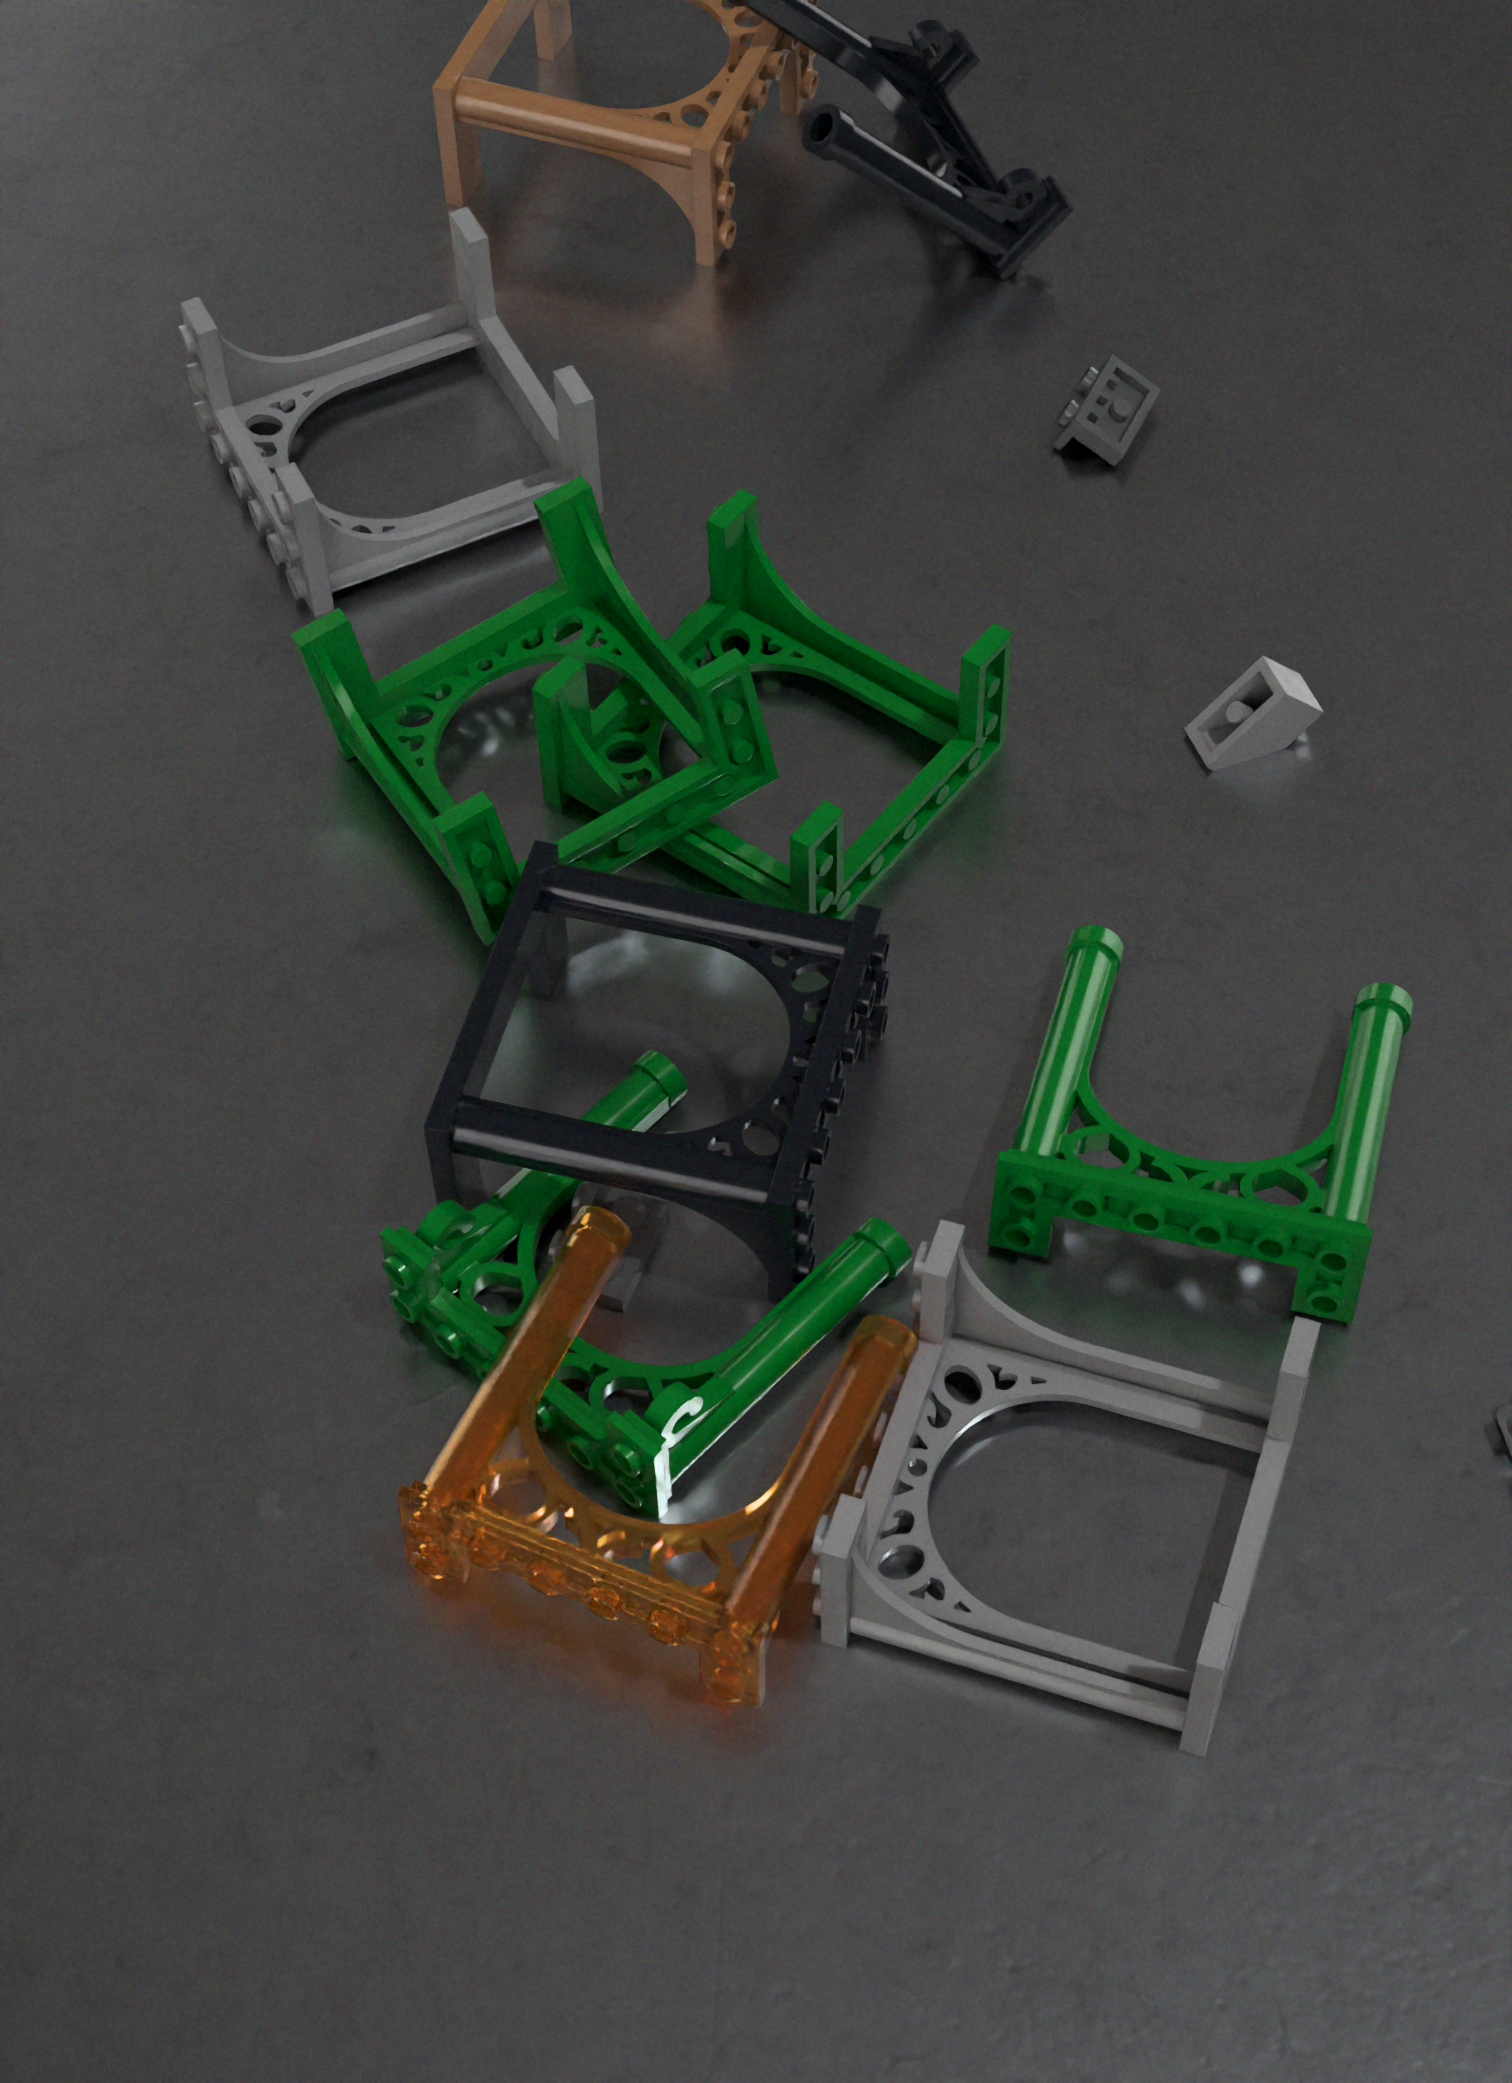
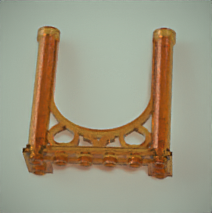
[396,1205,919,1708]

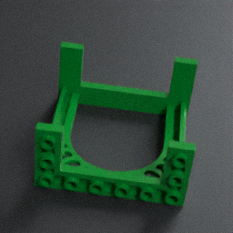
[290,475,779,946]
[532,488,1013,919]

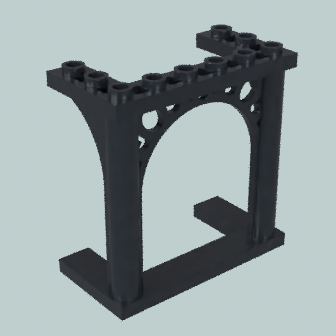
[423,840,890,1302]

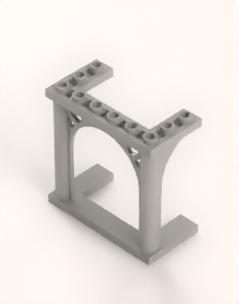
[177,206,603,617]
[812,1219,1321,1757]

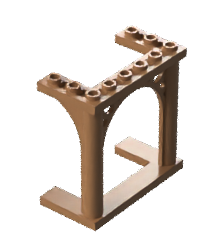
[432,0,819,267]

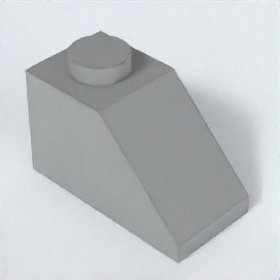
[1185,655,1324,771]

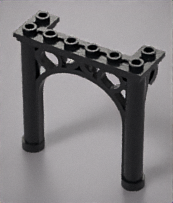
[725,0,1074,280]

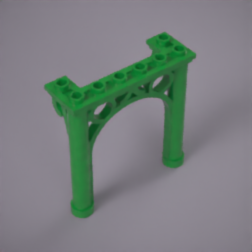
[987,925,1414,1323]
[379,1050,912,1519]

